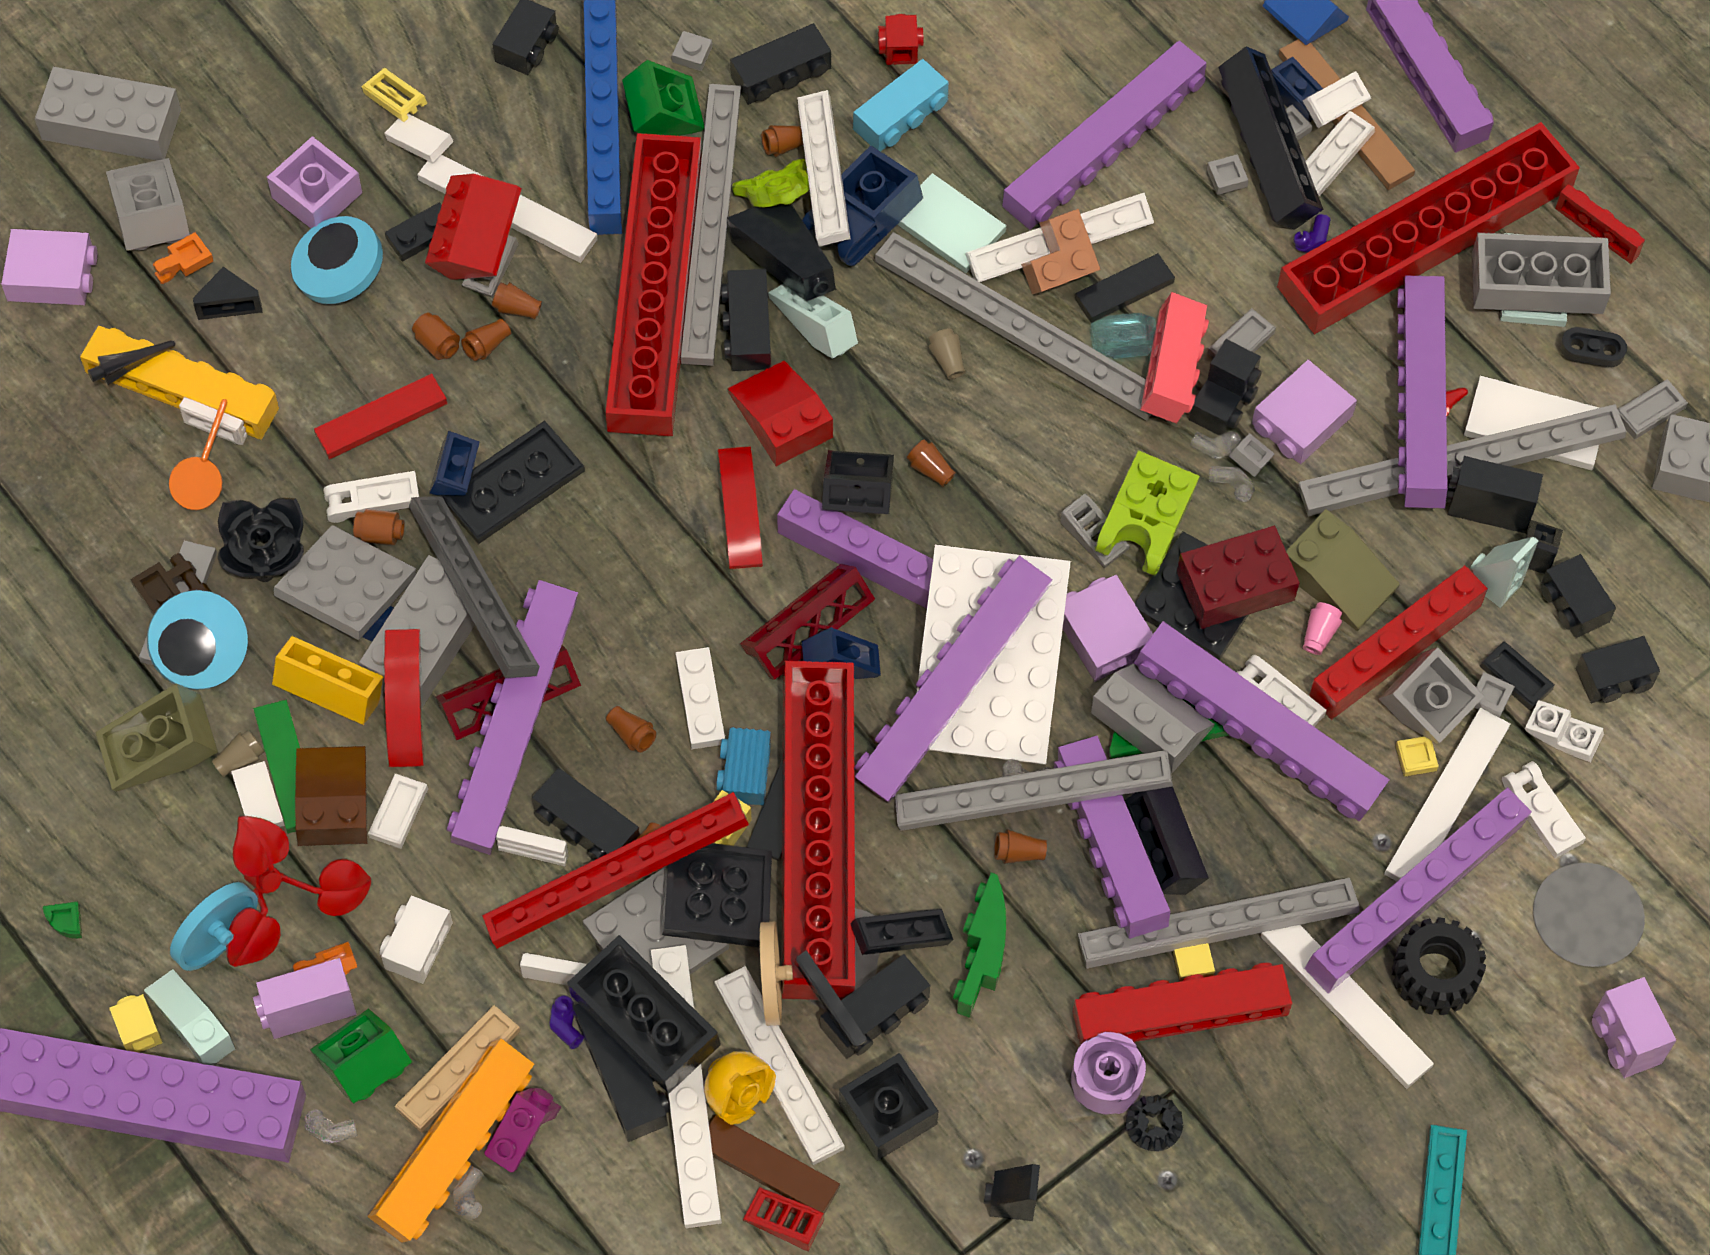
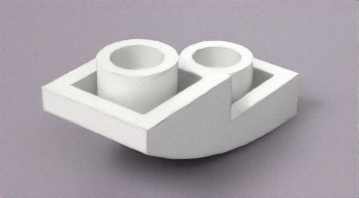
[1525,700,1604,763]

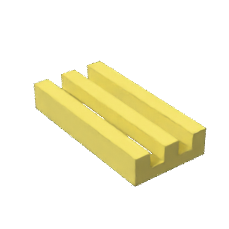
[361,68,427,122]

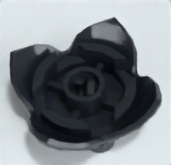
[217,498,304,582]

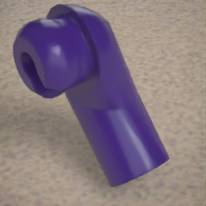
[1293,214,1331,253]
[550,996,584,1049]

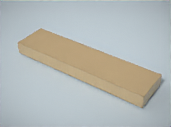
[395,1005,521,1133]

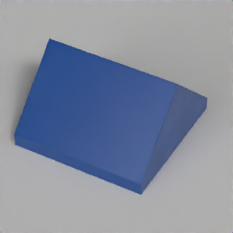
[1263,0,1349,45]

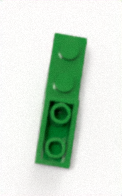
[953,872,1006,1018]

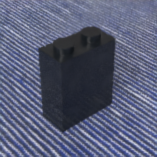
[1446,456,1543,534]

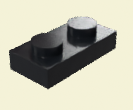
[385,202,442,262]

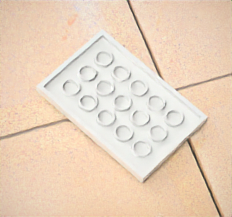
[917,545,1071,765]

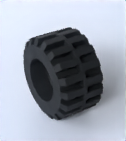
[1392,917,1486,1015]

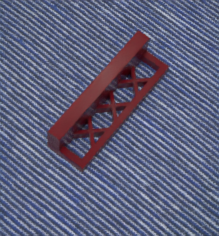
[740,564,875,680]
[435,645,581,740]

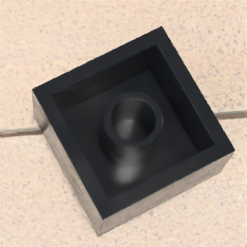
[839,1053,939,1161]

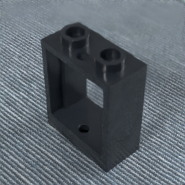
[822,450,894,514]

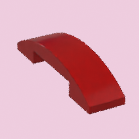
[718,446,763,569]
[384,629,424,767]

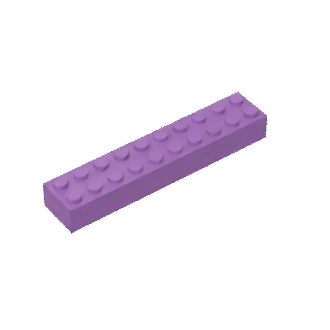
[0,1028,306,1163]

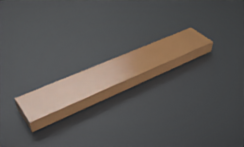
[1278,39,1415,190]

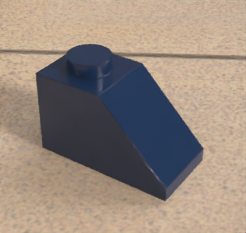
[802,627,881,679]

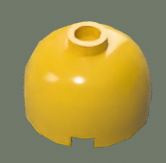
[704,1051,776,1125]

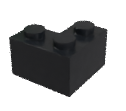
[1189,339,1262,437]

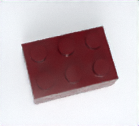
[1177,525,1300,629]

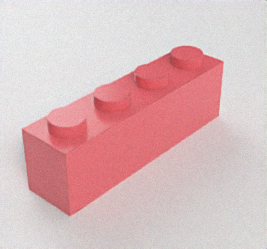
[1140,292,1209,424]

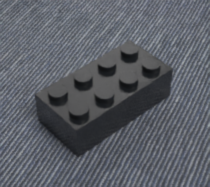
[567,935,721,1094]

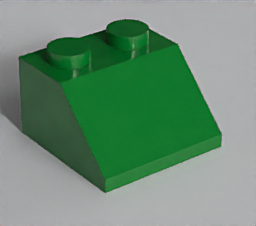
[622,60,705,136]
[310,1008,412,1104]

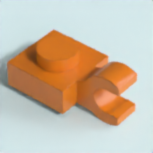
[153,232,213,284]
[293,942,357,975]

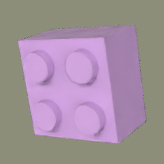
[267,136,362,228]
[1592,977,1676,1078]

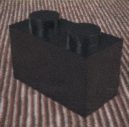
[492,0,559,75]
[1541,554,1616,639]
[1575,636,1660,703]

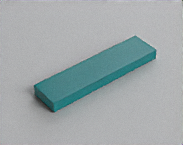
[1418,1125,1467,1255]

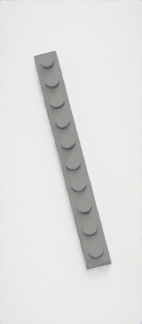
[681,84,741,366]
[875,232,1152,421]
[1298,404,1627,516]

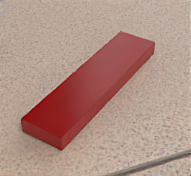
[314,374,447,460]

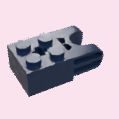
[802,146,923,266]

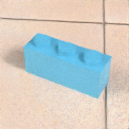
[853,59,949,152]

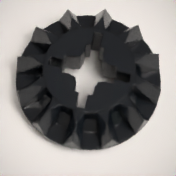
[1126,1094,1184,1151]

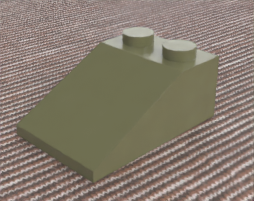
[1286,509,1400,632]
[95,683,218,792]

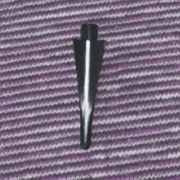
[88,341,176,385]

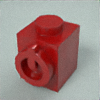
[878,14,924,65]

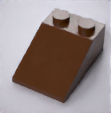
[295,746,368,846]

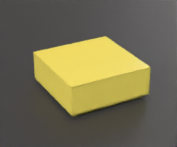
[1396,737,1439,777]
[1173,943,1215,981]

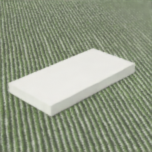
[1464,376,1599,471]

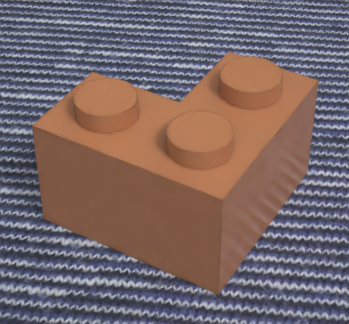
[1021,209,1101,294]

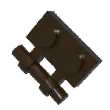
[130,553,212,615]

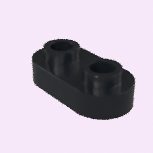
[1560,327,1627,367]

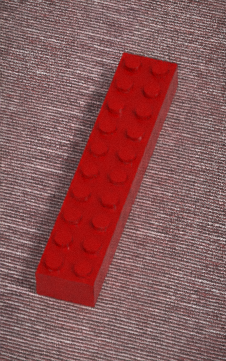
[1277,122,1580,335]
[606,133,702,436]
[782,661,855,1000]

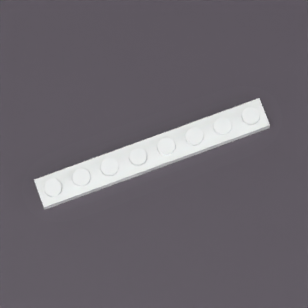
[651,945,722,1228]

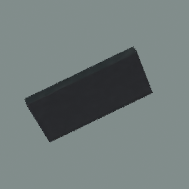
[439,420,585,544]

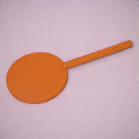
[169,399,228,510]

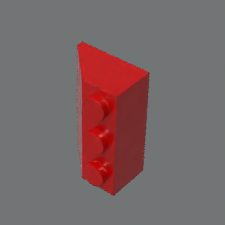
[425,173,522,280]

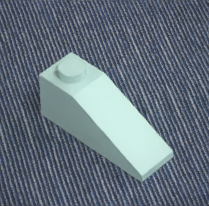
[768,283,858,359]
[1470,537,1538,608]
[144,969,235,1066]

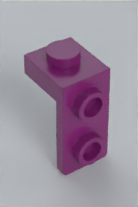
[485,1088,562,1172]

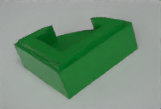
[43,901,82,939]

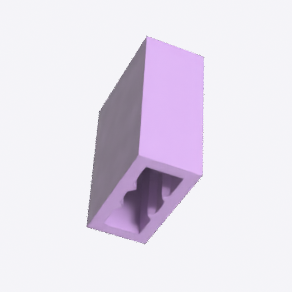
[1,229,98,305]
[1252,360,1357,465]
[1062,575,1153,682]
[253,958,357,1039]

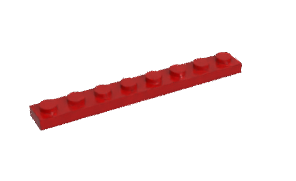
[482,792,749,949]

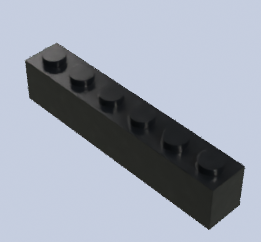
[1218,46,1324,230]

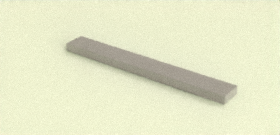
[895,750,1173,831]
[1078,878,1360,969]

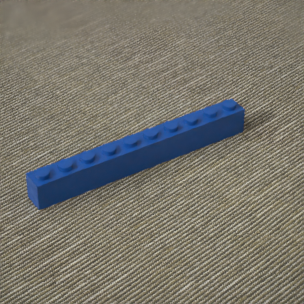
[584,0,622,235]

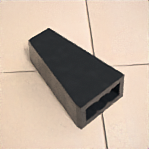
[727,203,836,301]

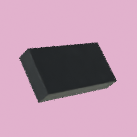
[1480,641,1555,711]

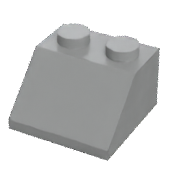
[1379,647,1484,744]

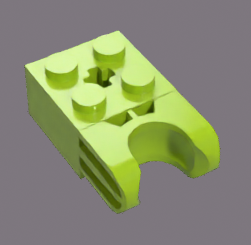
[1094,450,1200,576]

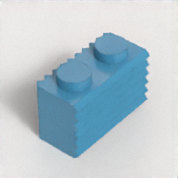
[717,727,771,805]

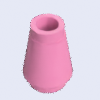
[1303,602,1342,655]

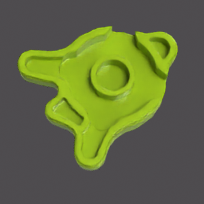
[732,159,810,207]

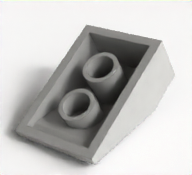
[106,158,190,251]

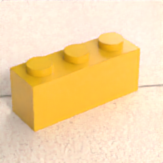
[272,636,383,725]

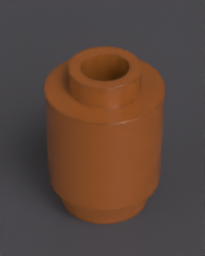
[412,312,460,360]
[353,509,405,545]

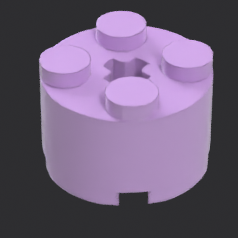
[1071,1032,1146,1114]

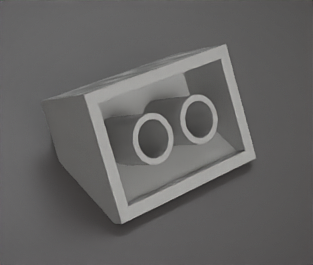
[1091,664,1214,774]

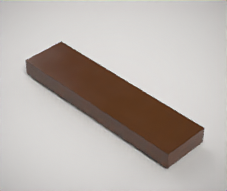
[709,1115,840,1214]

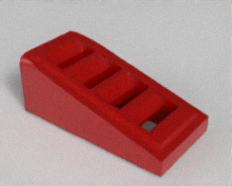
[743,1187,824,1252]

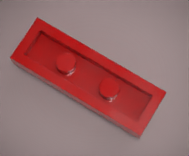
[1555,184,1645,264]

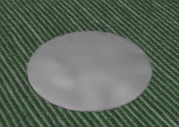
[1533,863,1645,967]

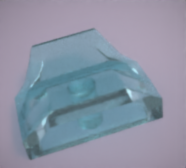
[1090,313,1156,359]

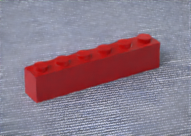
[1309,565,1488,720]
[1073,963,1292,1046]

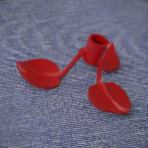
[226,816,371,967]

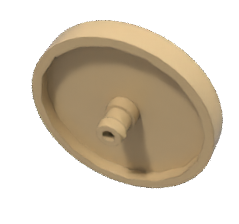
[760,921,793,1026]

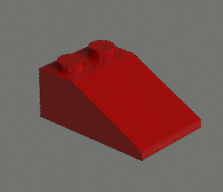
[727,360,833,466]

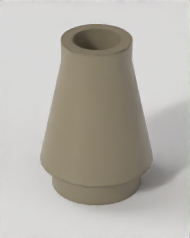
[929,328,966,380]
[212,730,265,777]

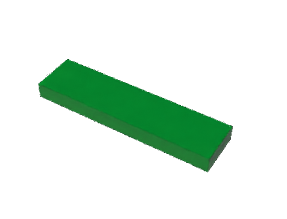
[253,699,300,834]

